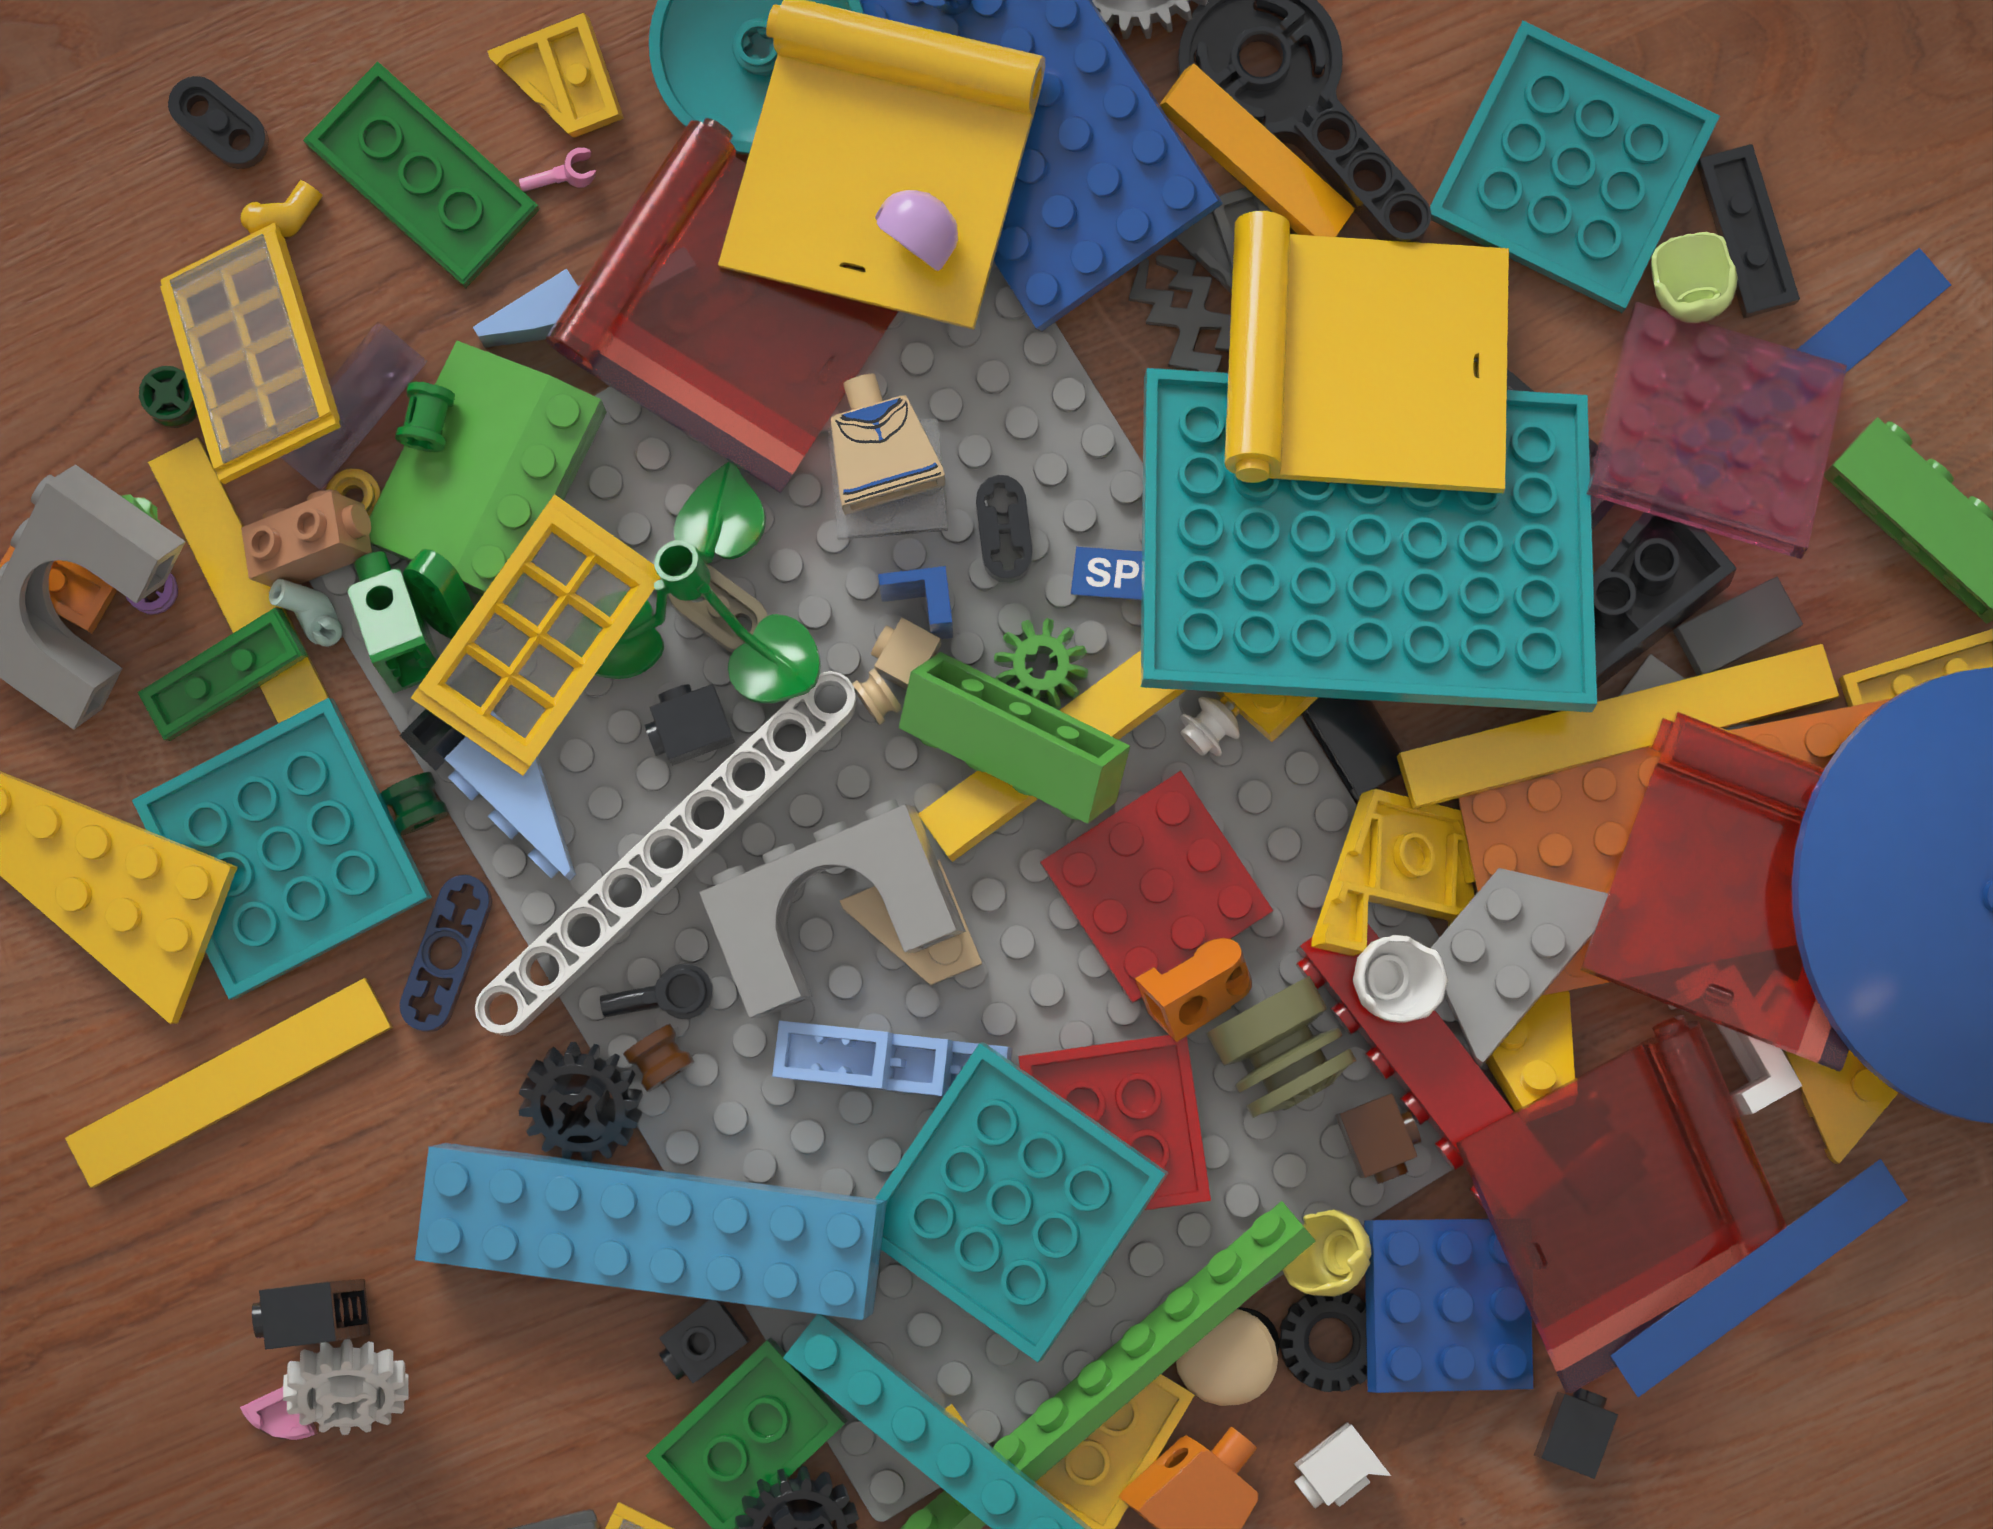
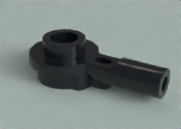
[600,964,713,1019]

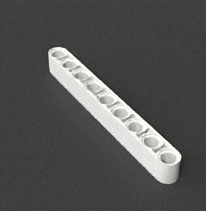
[475,671,857,1036]

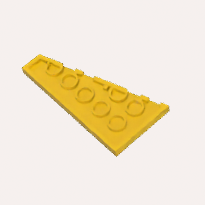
[0,771,238,1024]

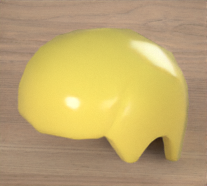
[1282,1209,1372,1296]

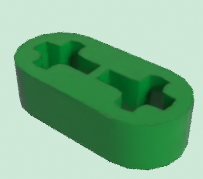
[403,549,474,639]

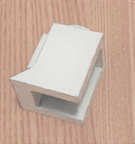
[1294,1422,1391,1509]

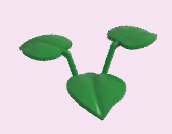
[563,461,821,703]

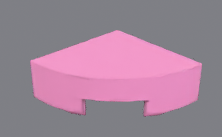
[240,1387,318,1440]

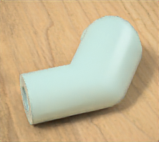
[269,578,343,647]

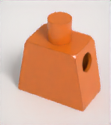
[1118,1427,1259,1529]

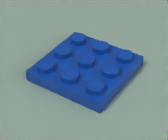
[1364,1218,1533,1393]

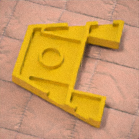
[1312,789,1475,956]

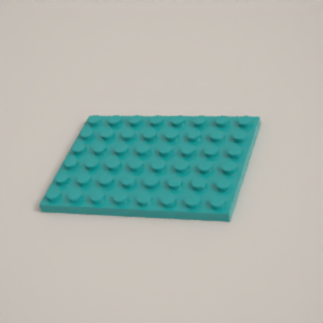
[1140,368,1597,712]

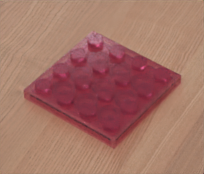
[1587,302,1847,559]

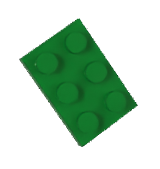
[646,1337,848,1529]

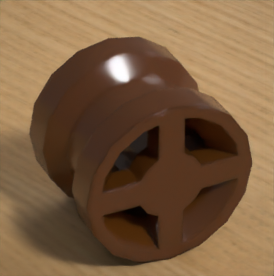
[623,1024,694,1092]

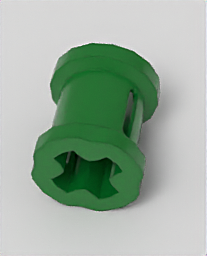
[395,382,455,452]

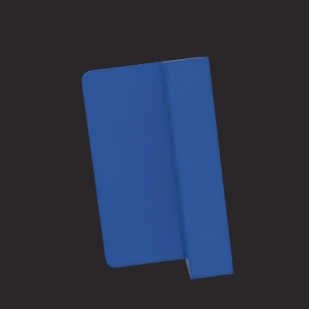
[878,566,953,639]

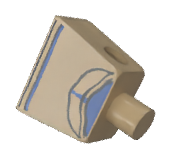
[831,373,945,515]

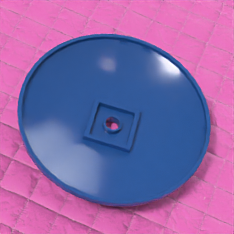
[1792,667,1993,1124]

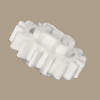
[283,1339,409,1435]

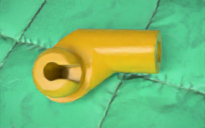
[240,180,323,237]

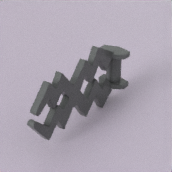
[1129,255,1231,372]

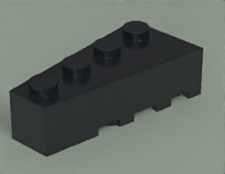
[1550,484,1737,713]

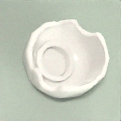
[1353,935,1448,1023]

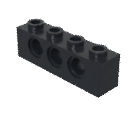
[252,1279,370,1350]

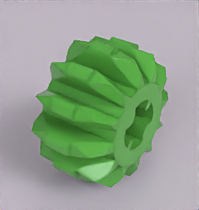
[994,618,1088,710]

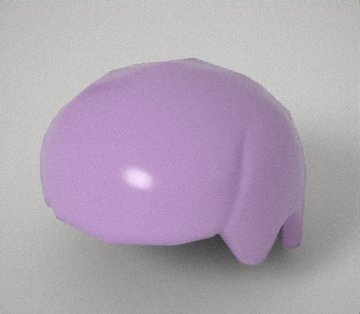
[875,190,958,271]

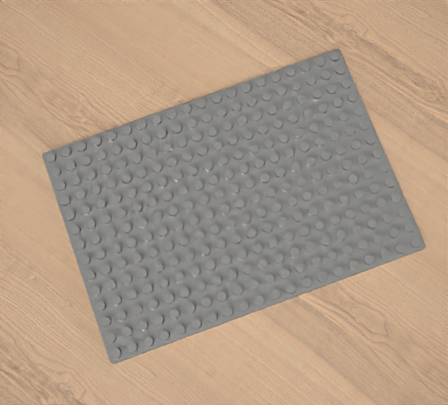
[309,261,1519,1522]

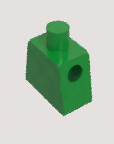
[347,551,439,694]

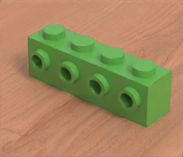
[1822,417,1993,624]
[899,652,1130,824]

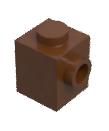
[1335,1093,1422,1184]

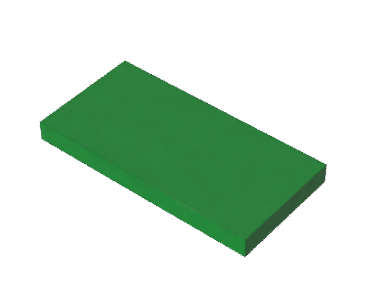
[303,61,540,289]

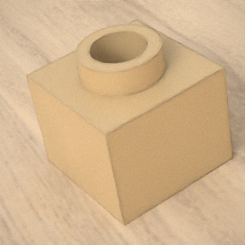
[871,617,941,690]

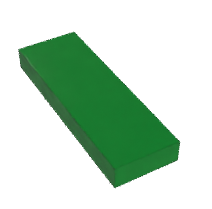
[137,607,308,741]

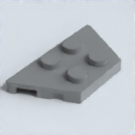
[1431,868,1620,1067]

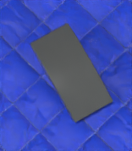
[1673,577,1803,676]

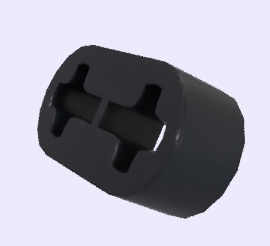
[976,475,1032,583]

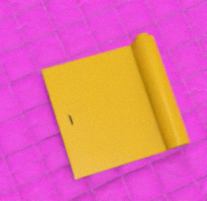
[718,0,1045,330]
[1225,211,1509,494]

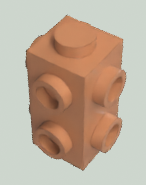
[241,490,372,587]

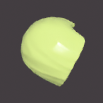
[1651,232,1738,323]

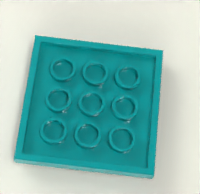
[1430,20,1720,313]
[132,697,432,1000]
[875,1043,1169,1363]

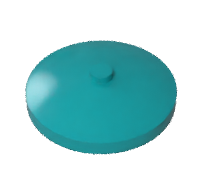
[649,0,865,155]

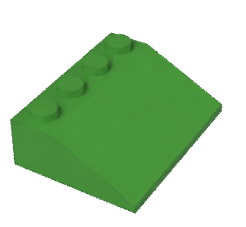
[369,341,607,608]

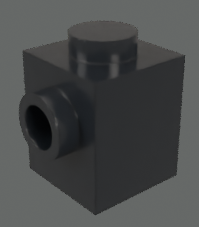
[645,684,735,766]
[659,1300,751,1384]

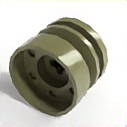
[1206,976,1357,1118]

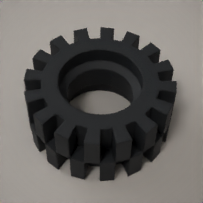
[1279,1292,1367,1393]

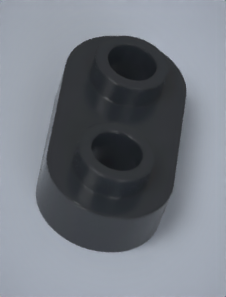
[168,76,269,169]

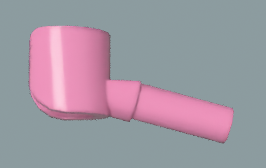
[519,148,596,192]

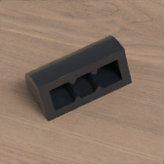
[1302,697,1402,802]

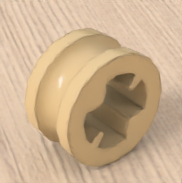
[852,669,902,725]

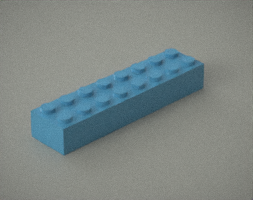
[415,1143,887,1320]

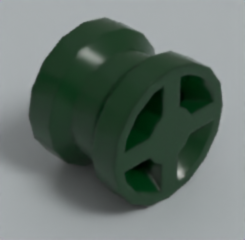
[139,366,197,428]
[380,772,449,835]

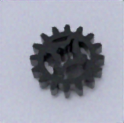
[518,1042,643,1162]
[735,1466,859,1529]

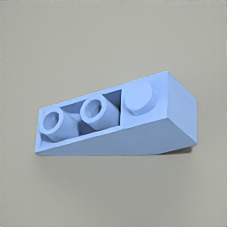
[444,711,576,880]

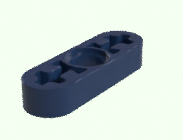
[400,875,492,1032]

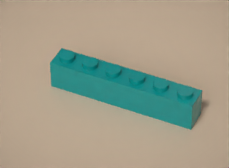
[783,1314,1092,1529]

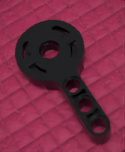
[1177,0,1431,243]

